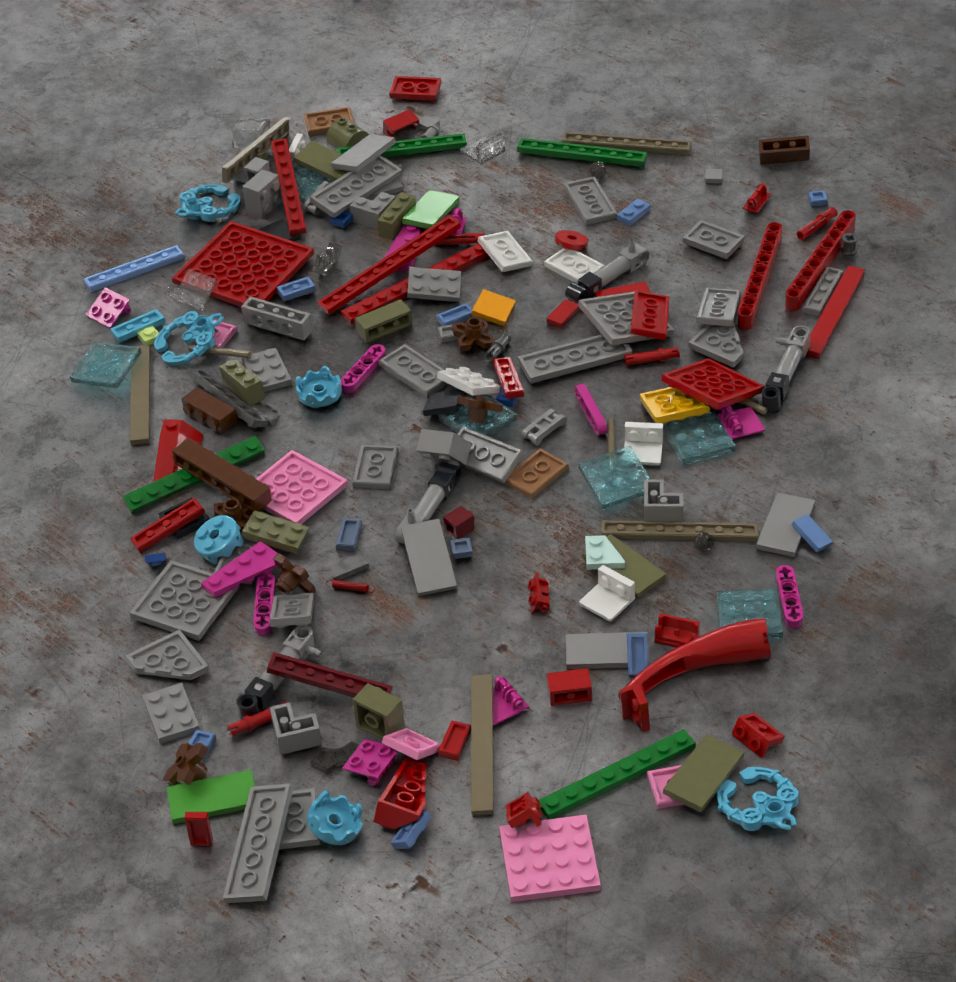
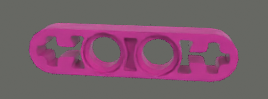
[341,344,386,393]
[574,383,607,436]
[776,565,803,628]
[253,573,276,636]

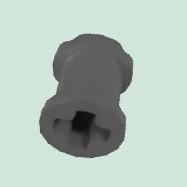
[841,233,858,256]

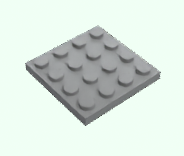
[578,291,674,346]
[130,560,239,641]

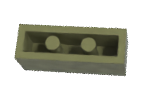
[377,192,416,240]
[355,300,413,343]
[219,359,265,406]

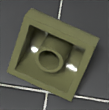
[327,117,369,148]

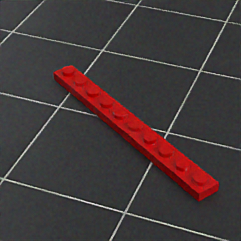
[317,215,461,315]
[341,243,489,325]

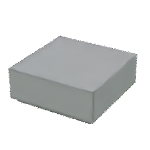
[417,115,440,131]
[705,169,722,184]
[438,325,459,343]

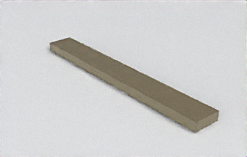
[222,117,289,183]
[561,132,692,155]
[130,345,150,445]
[601,520,758,542]
[471,674,494,816]

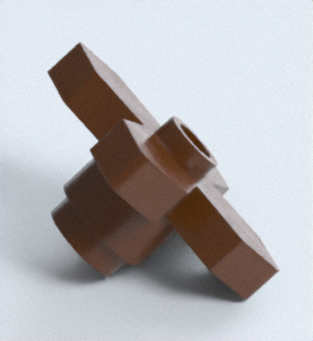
[452,317,494,351]
[457,396,503,424]
[213,498,253,535]
[273,553,316,595]
[163,743,209,785]

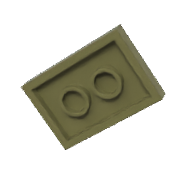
[241,511,309,554]

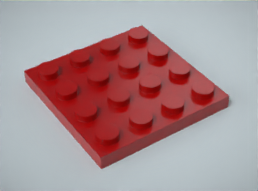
[661,358,765,410]

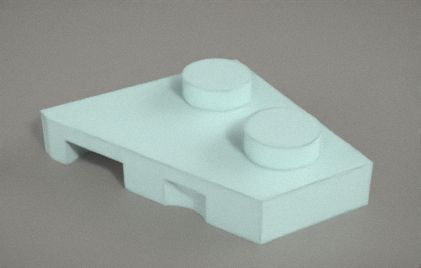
[585,535,625,570]

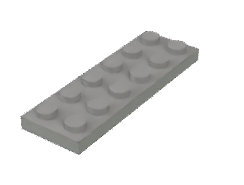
[310,155,402,218]
[518,334,632,384]
[223,783,293,903]

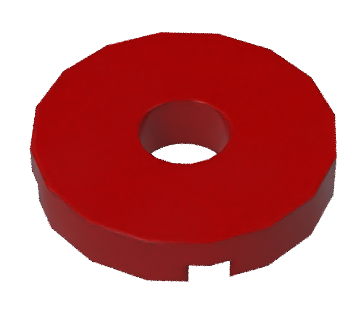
[554,230,589,251]

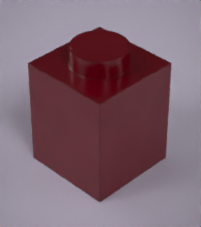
[443,506,475,539]

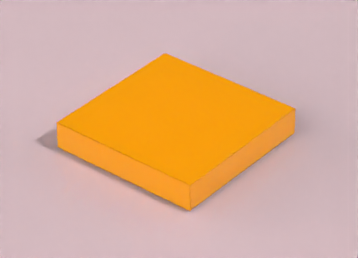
[471,289,516,326]

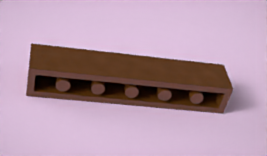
[172,438,272,512]

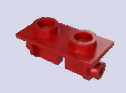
[742,183,771,213]
[528,572,550,614]

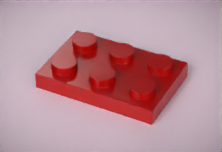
[389,76,441,101]

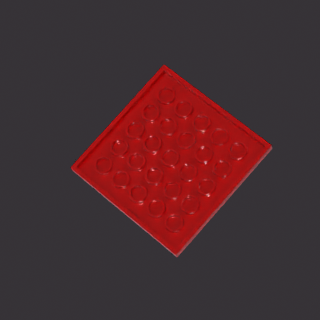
[172,221,314,307]

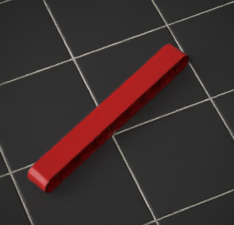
[785,210,856,311]
[737,222,782,330]

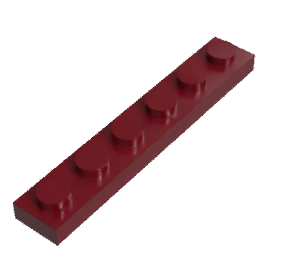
[267,652,393,698]

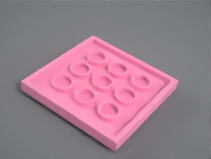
[256,450,348,524]
[499,815,601,902]

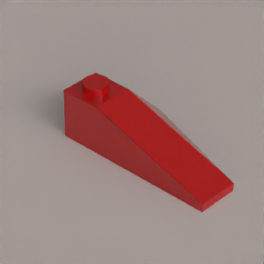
[153,419,203,482]
[373,757,426,829]

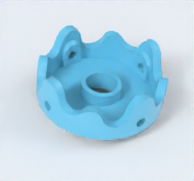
[296,366,342,408]
[194,515,244,565]
[307,791,363,845]

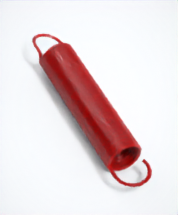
[326,580,375,593]

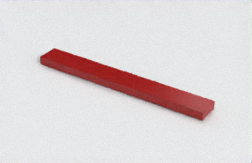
[271,138,307,235]
[806,265,865,358]

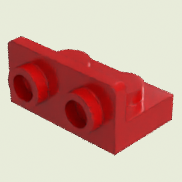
[619,684,650,732]
[732,713,785,758]
[506,792,542,828]

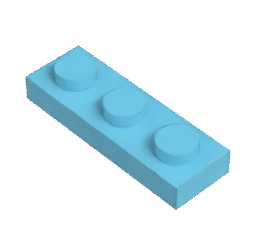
[110,309,166,343]

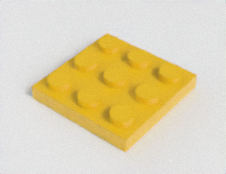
[639,387,710,424]

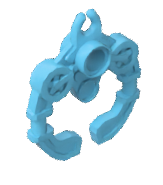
[175,184,241,222]
[154,311,224,366]
[717,767,799,831]

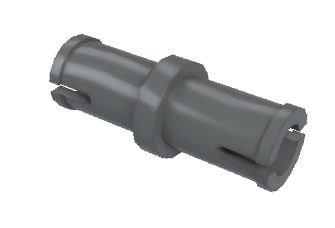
[485,333,511,362]

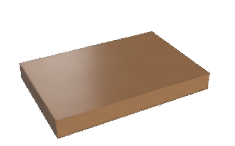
[303,107,355,136]
[504,448,569,499]

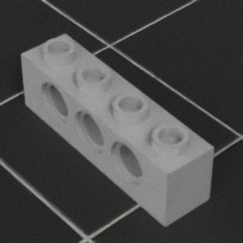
[241,296,313,340]

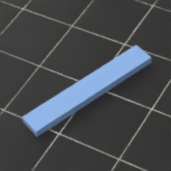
[84,245,185,292]

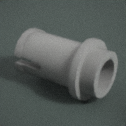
[421,124,440,138]

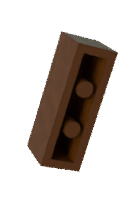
[758,136,810,165]
[181,387,238,434]

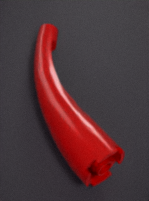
[618,618,771,699]

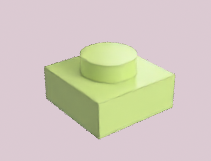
[137,326,159,345]

